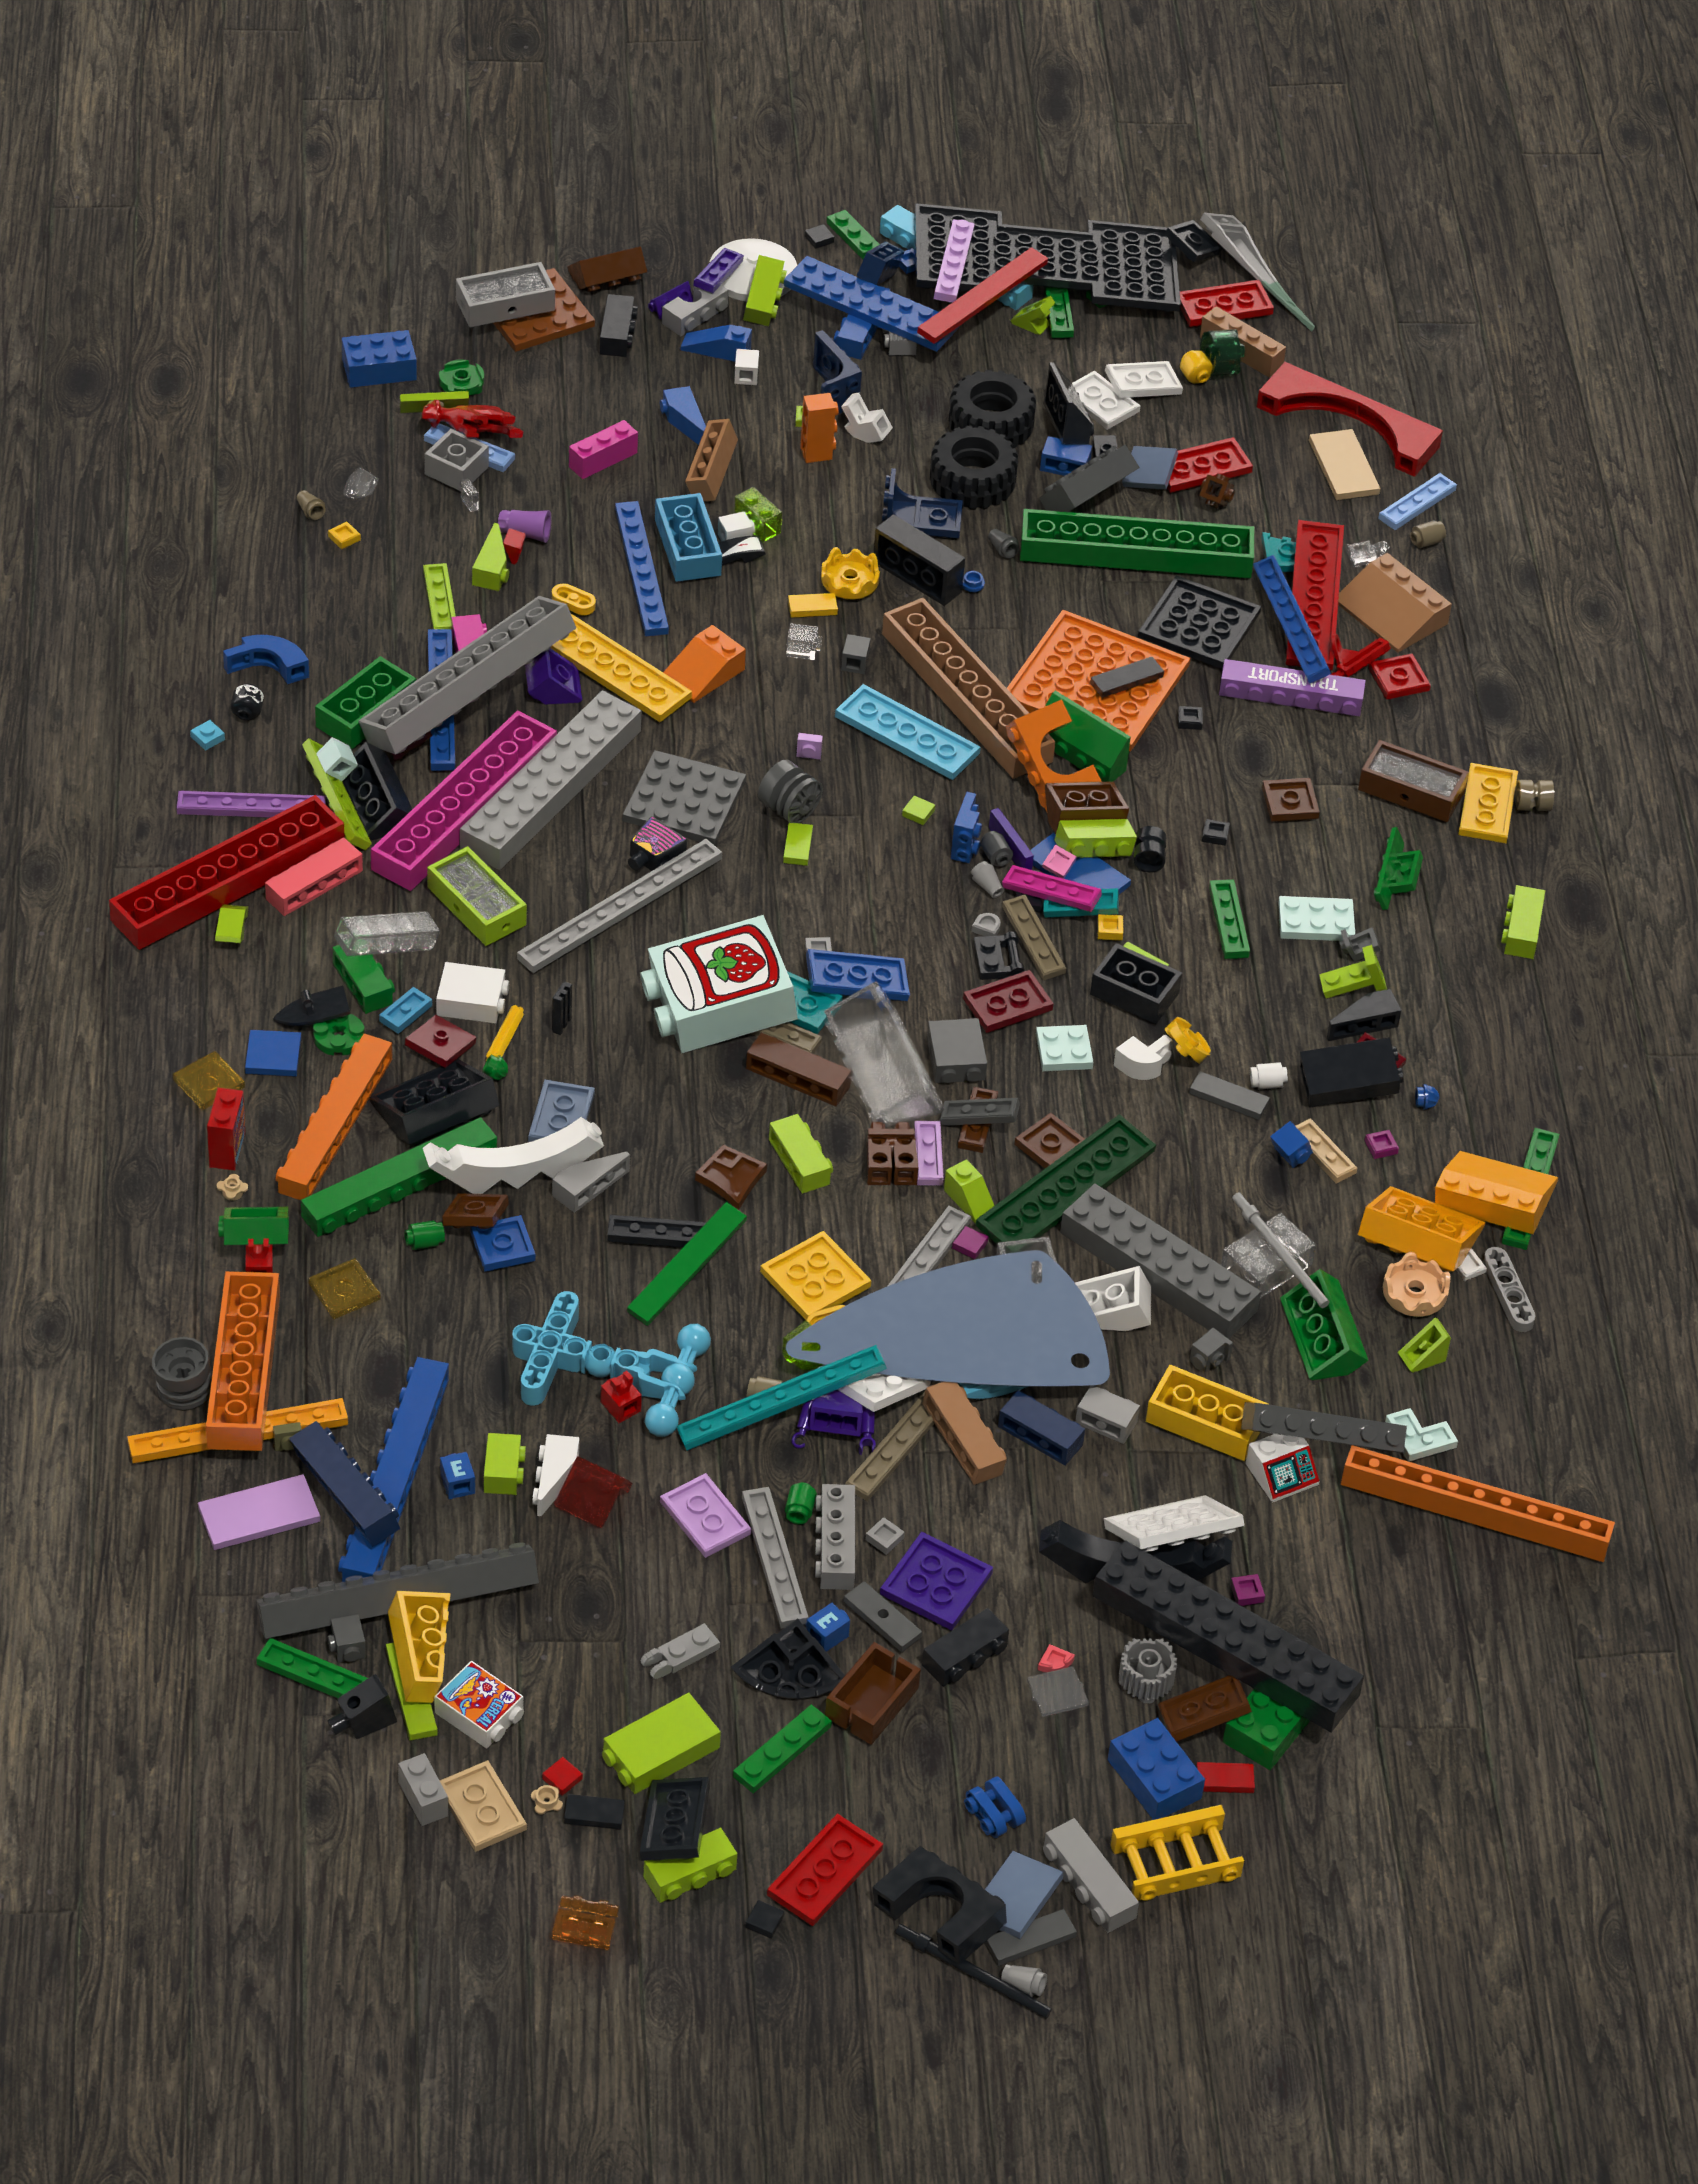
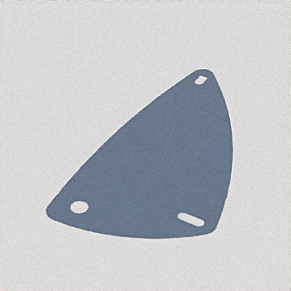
[786,1250,1110,1386]

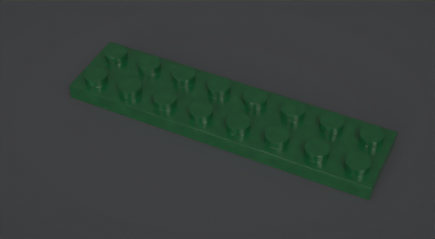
[975,1114,1156,1253]

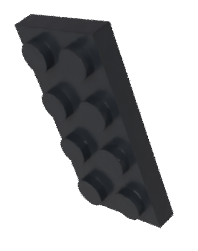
[640,1777,710,1861]

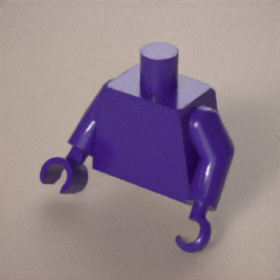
[792,1390,876,1455]

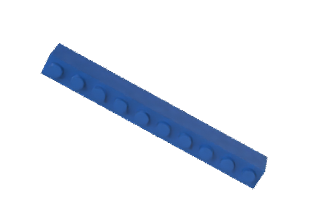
[338,1357,449,1582]

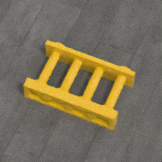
[1110,1805,1244,1900]

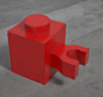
[246,1238,273,1273]
[601,1371,642,1423]

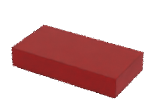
[1196,1762,1255,1793]

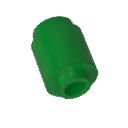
[404,1220,445,1250]
[785,1482,817,1524]

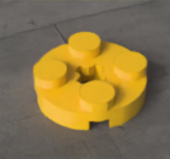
[1165,1017,1211,1064]

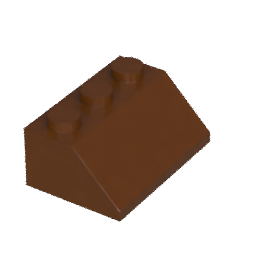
[567,246,647,292]
[1045,782,1129,834]

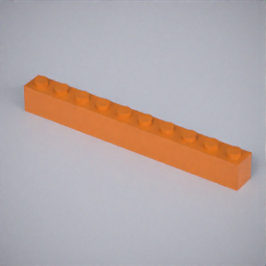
[1341,1445,1615,1562]

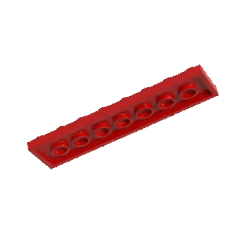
[1286,520,1344,670]

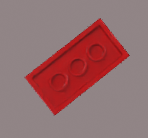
[1180,280,1274,327]
[1167,437,1253,493]
[767,1813,883,1926]

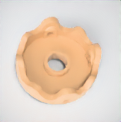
[1383,1252,1450,1317]

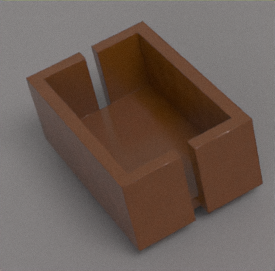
[825,1642,921,1745]

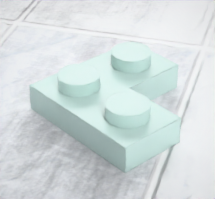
[1385,1408,1458,1462]

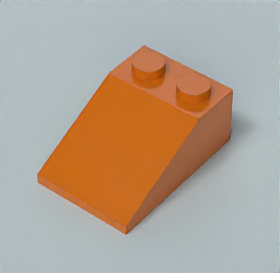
[663,625,746,703]

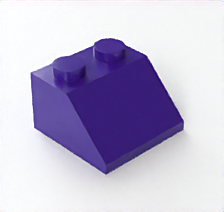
[525,648,582,705]

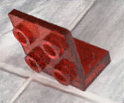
[554,1456,633,1528]

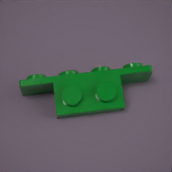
[1374,827,1423,910]

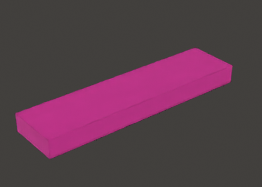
[1002,865,1102,912]

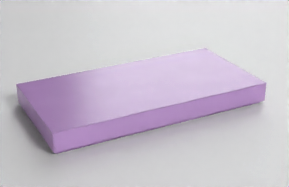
[198,1474,320,1550]

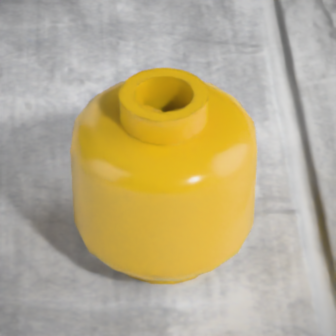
[1180,350,1213,384]

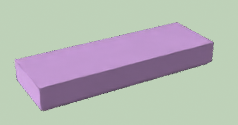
[914,1121,944,1186]

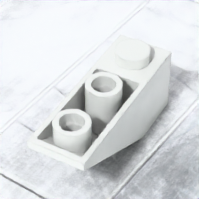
[533,1434,579,1516]

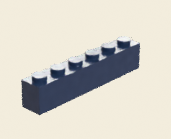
[289,1421,401,1547]

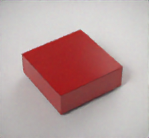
[542,1757,583,1796]

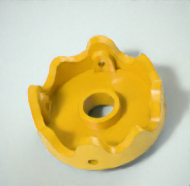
[821,547,880,599]

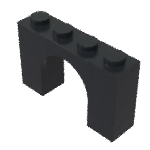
[873,1846,1007,1965]

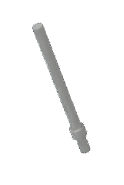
[1232,1192,1329,1308]

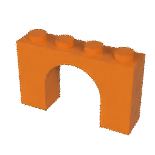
[1005,699,1102,812]

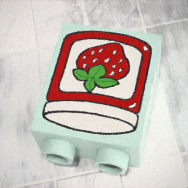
[640,915,797,1053]

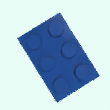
[342,330,417,388]
[1108,1718,1205,1820]

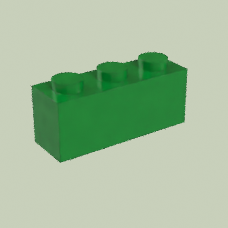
[332,938,395,1014]

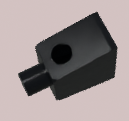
[327,1674,397,1739]

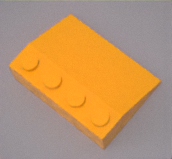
[1435,1151,1558,1234]
[1358,1186,1486,1272]

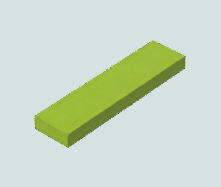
[423,563,456,629]
[386,1643,438,1740]

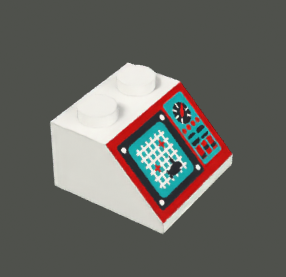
[1245,1434,1320,1503]

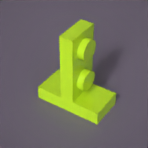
[1319,945,1387,999]

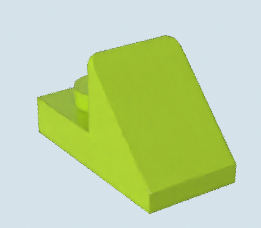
[1010,296,1055,335]

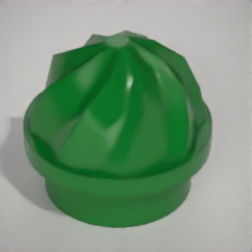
[482,1054,508,1080]

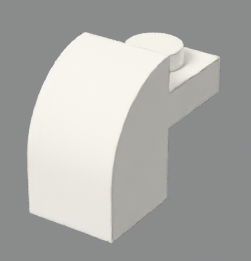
[841,393,893,443]
[1114,1035,1172,1080]

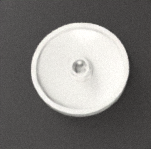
[710,239,797,302]

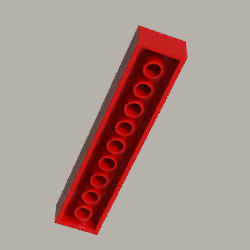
[109,795,345,950]

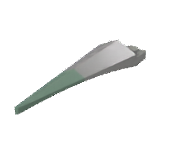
[1200,213,1315,332]

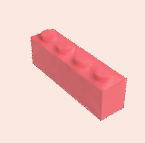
[265,837,363,916]

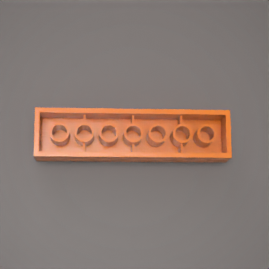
[206,1271,280,1451]

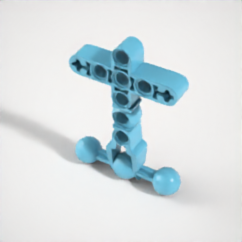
[512,1291,711,1437]

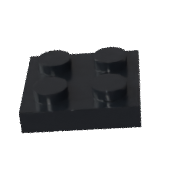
[1164,220,1223,262]

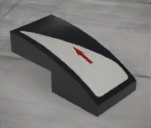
[718,536,766,566]

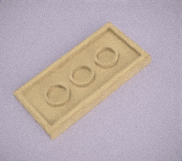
[1309,429,1380,500]

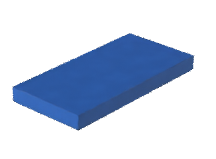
[1030,833,1131,894]
[806,949,910,1001]

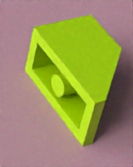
[944,1159,995,1223]

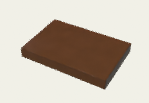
[1158,1675,1252,1741]

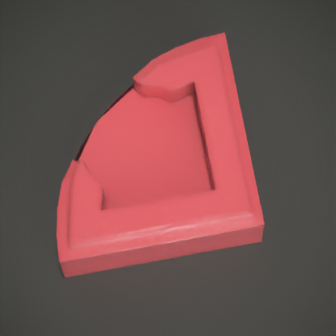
[1038,1644,1075,1673]

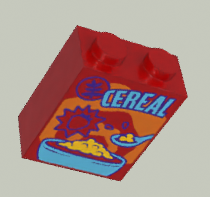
[207,1087,246,1171]

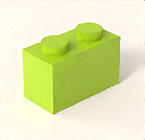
[484,1433,526,1495]

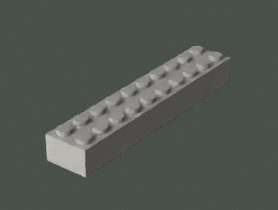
[358,596,576,754]
[460,690,642,870]

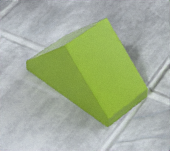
[1398,1318,1451,1373]

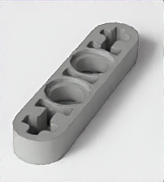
[1483,1247,1536,1332]

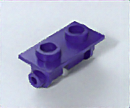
[648,281,693,319]

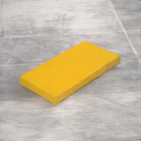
[1458,763,1518,843]

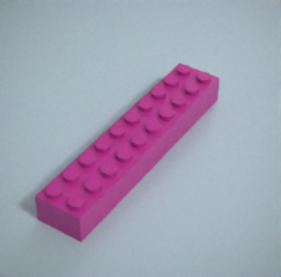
[371,710,557,891]

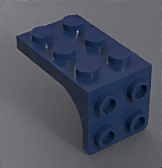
[813,330,862,414]
[882,468,963,538]

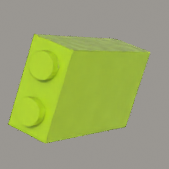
[602,1693,721,1794]

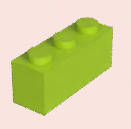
[743,255,787,326]
[1055,819,1137,857]
[1501,885,1545,959]
[769,1114,833,1194]
[643,1828,737,1903]

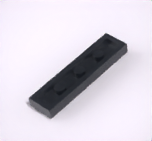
[607,1215,707,1247]

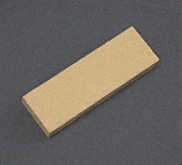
[1296,1118,1357,1184]

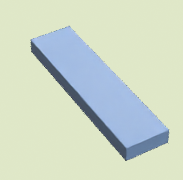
[424,423,515,472]
[1378,473,1457,530]

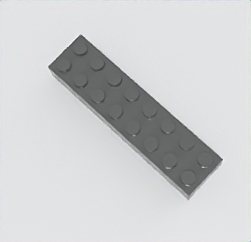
[1060,1183,1261,1339]

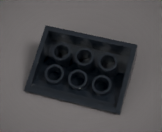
[369,1059,500,1144]

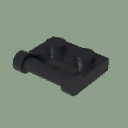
[973,931,1025,980]

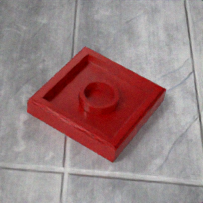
[1368,653,1431,700]

